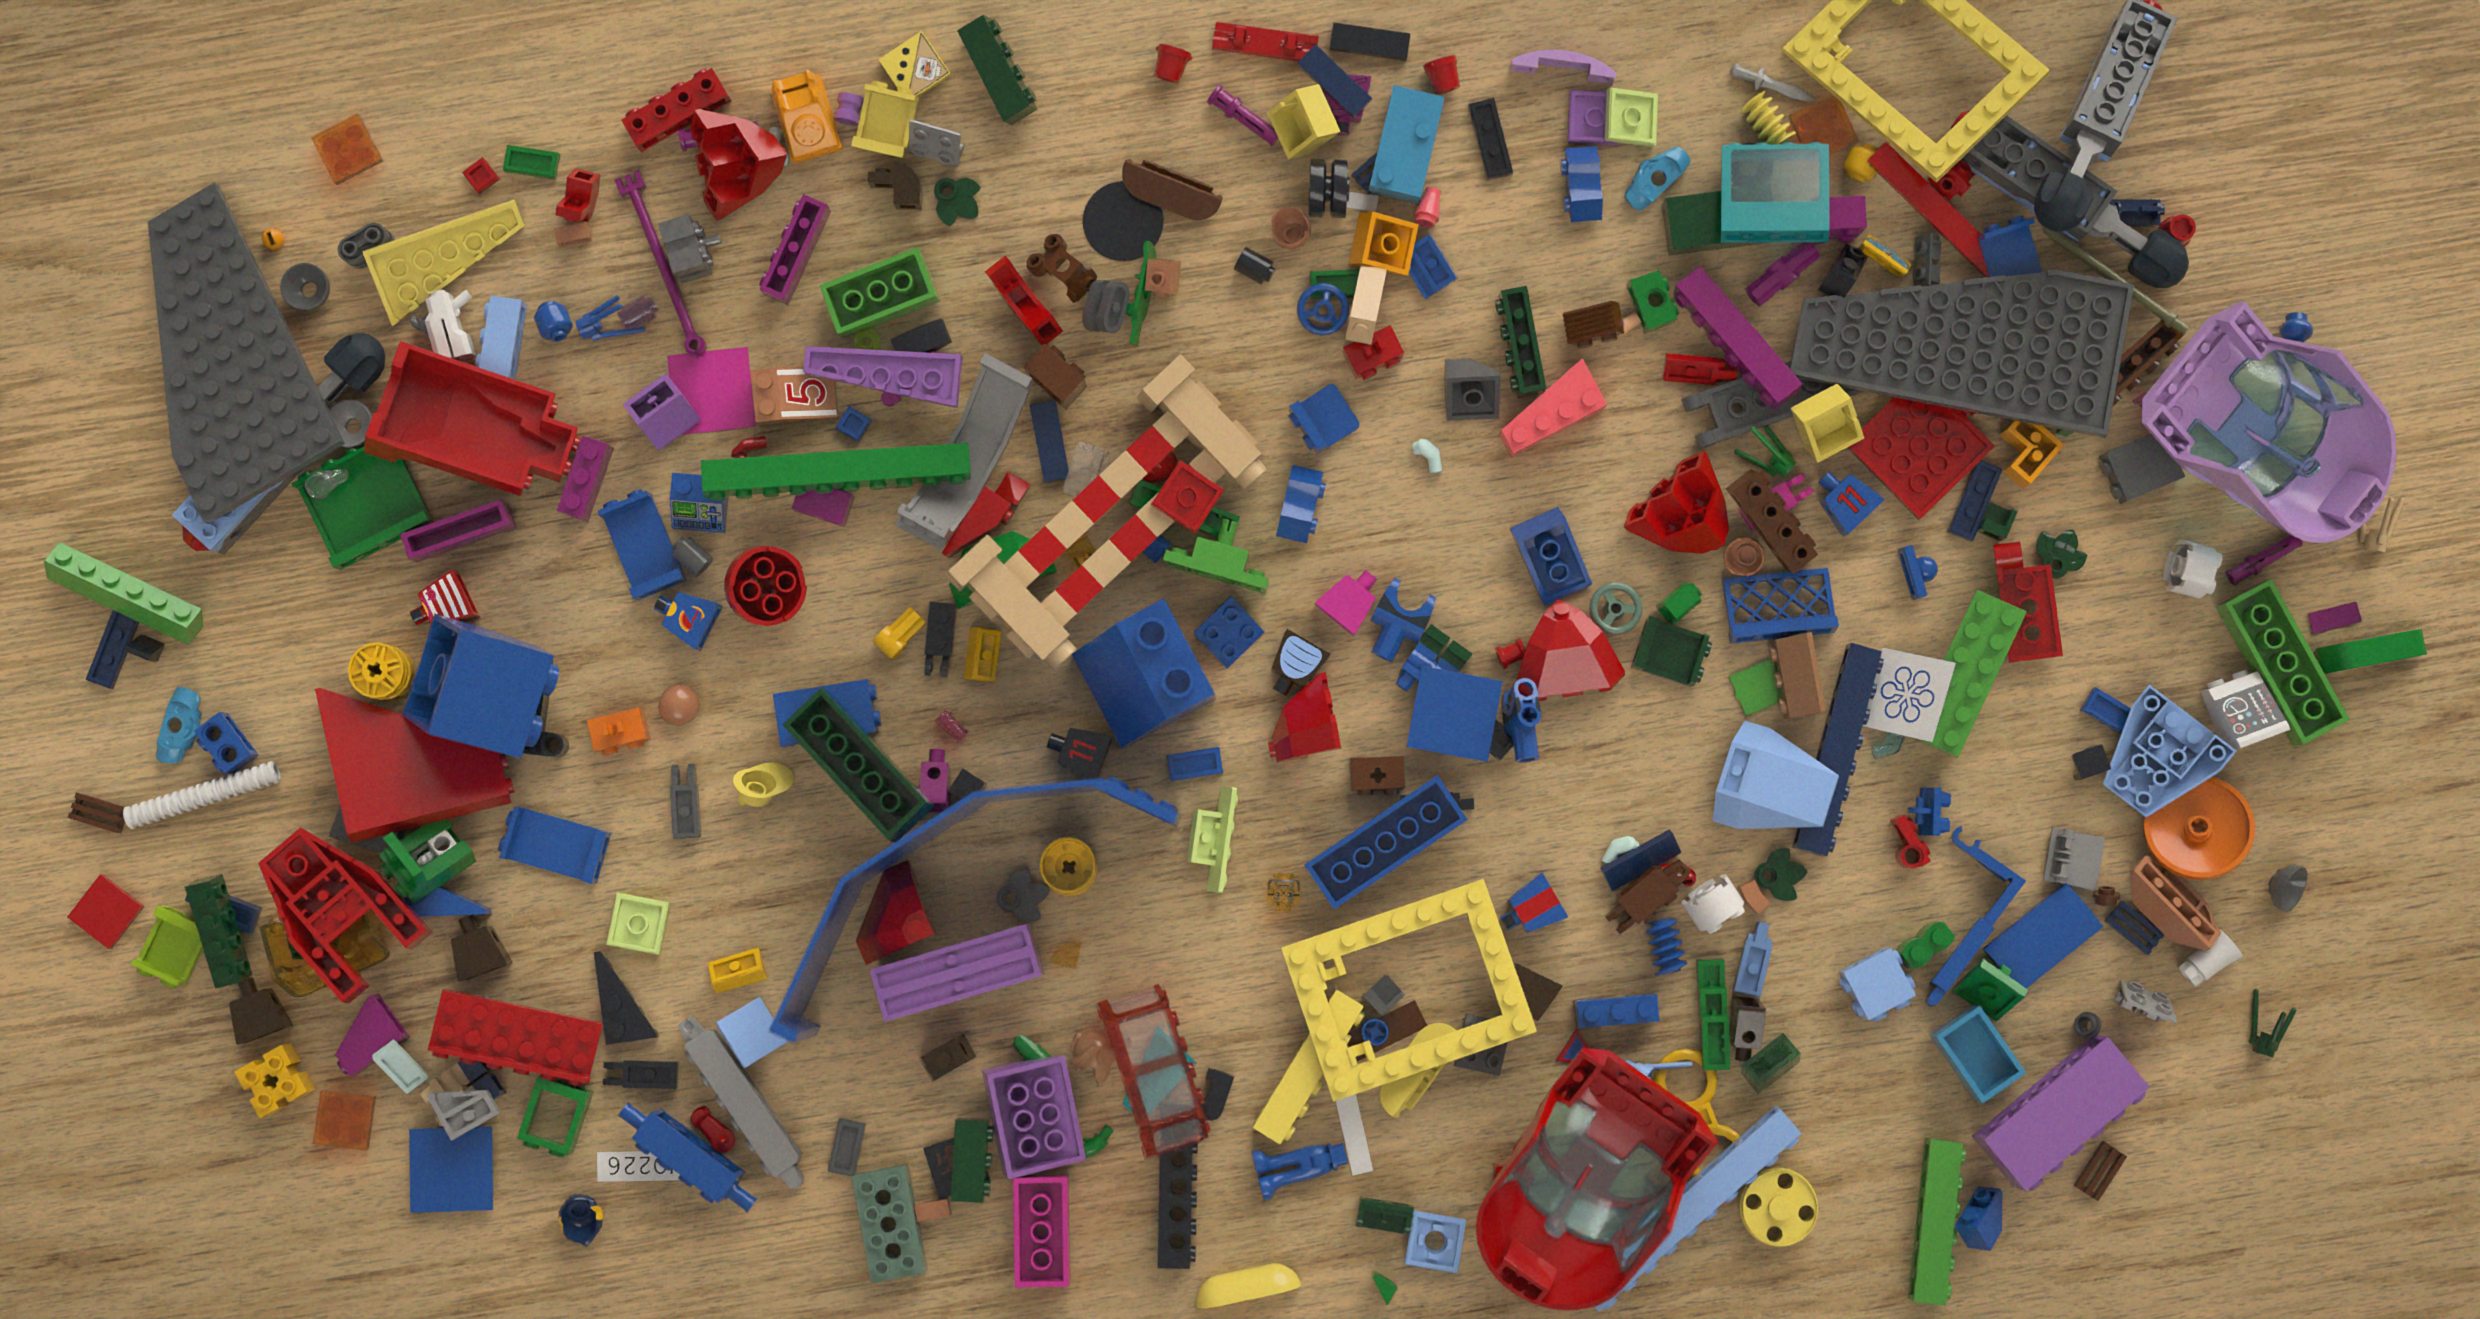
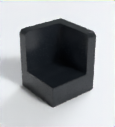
[2071,744,2111,781]

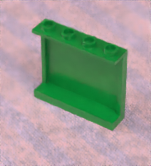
[291,447,434,570]

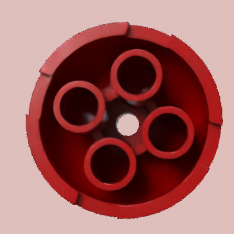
[724,546,807,626]

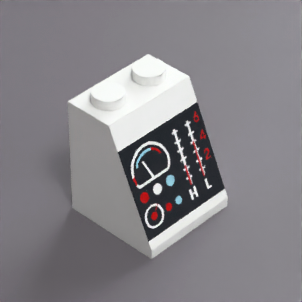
[2200,669,2290,749]

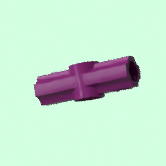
[1745,242,1821,307]

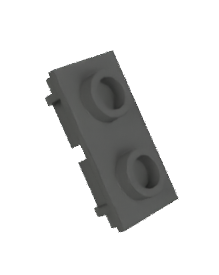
[1912,233,1942,287]

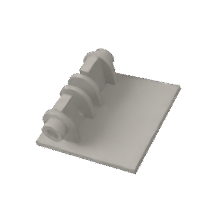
[909,119,964,167]
[2043,828,2105,891]
[2114,980,2177,1024]

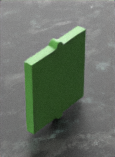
[1728,659,1782,716]

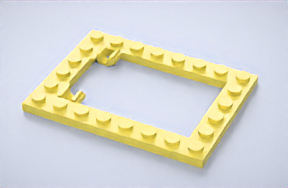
[1783,0,2050,183]
[1281,879,1537,1102]

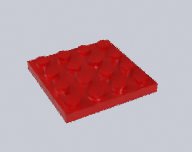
[1847,397,1995,520]

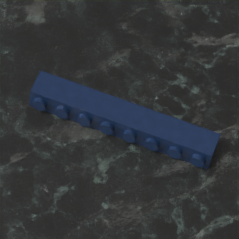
[1792,643,1884,857]

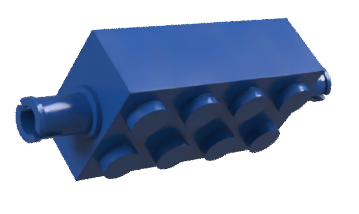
[618,1103,757,1213]

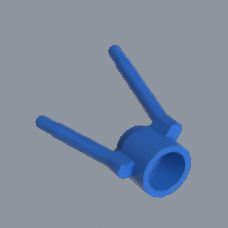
[575,296,645,342]

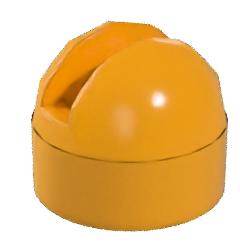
[262,228,285,251]

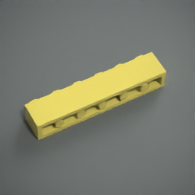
[1253,989,1365,1144]

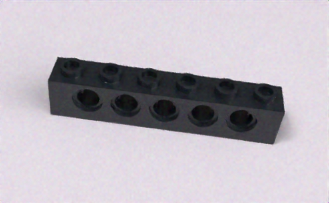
[1158,1104,1198,1269]

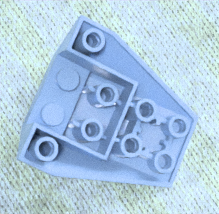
[2103,685,2237,817]
[1713,721,1839,829]

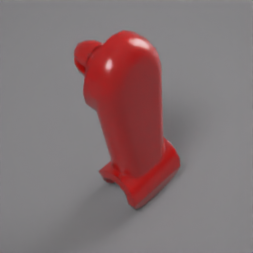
[690,1105,736,1153]

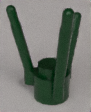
[2248,989,2297,1058]

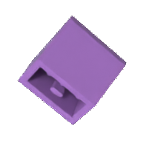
[623,373,701,451]

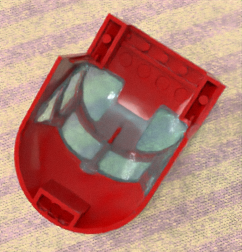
[1476,1048,1718,1310]

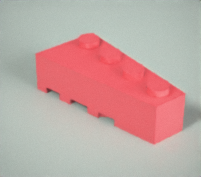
[1499,358,1607,457]

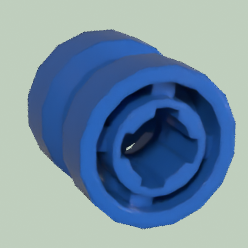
[1361,1018,1388,1046]

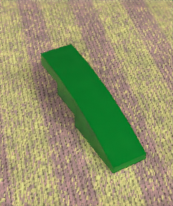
[1128,480,1240,537]
[1696,958,1730,1070]

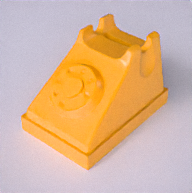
[770,70,843,165]

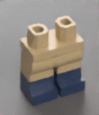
[420,1061,506,1127]

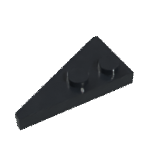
[594,951,659,1045]

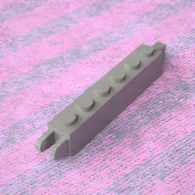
[678,1016,805,1189]

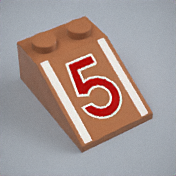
[750,367,839,427]

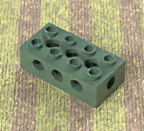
[852,1163,928,1283]

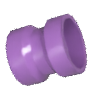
[833,92,864,126]

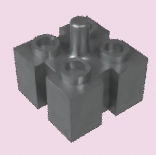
[658,214,722,284]

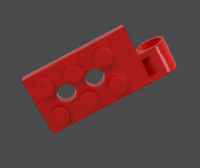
[1993,541,2063,663]

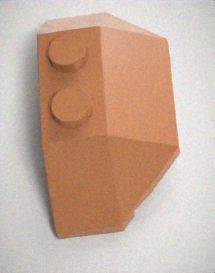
[2131,855,2221,951]

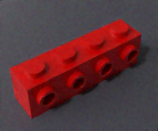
[621,68,732,153]

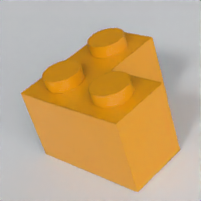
[1999,420,2065,489]

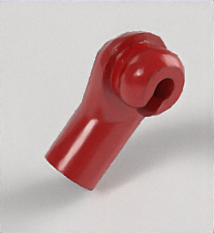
[731,435,767,458]

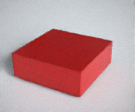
[462,157,500,195]

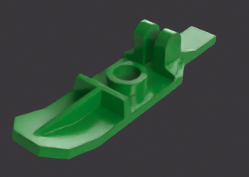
[1125,241,1157,346]

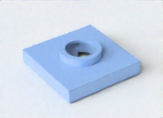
[1404,1210,1466,1274]

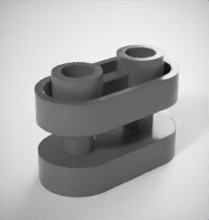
[338,223,395,269]
[1082,280,1130,333]

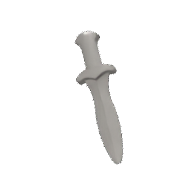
[1730,63,1815,102]

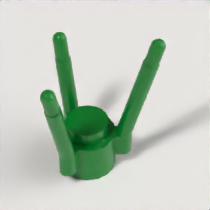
[1734,426,1797,478]

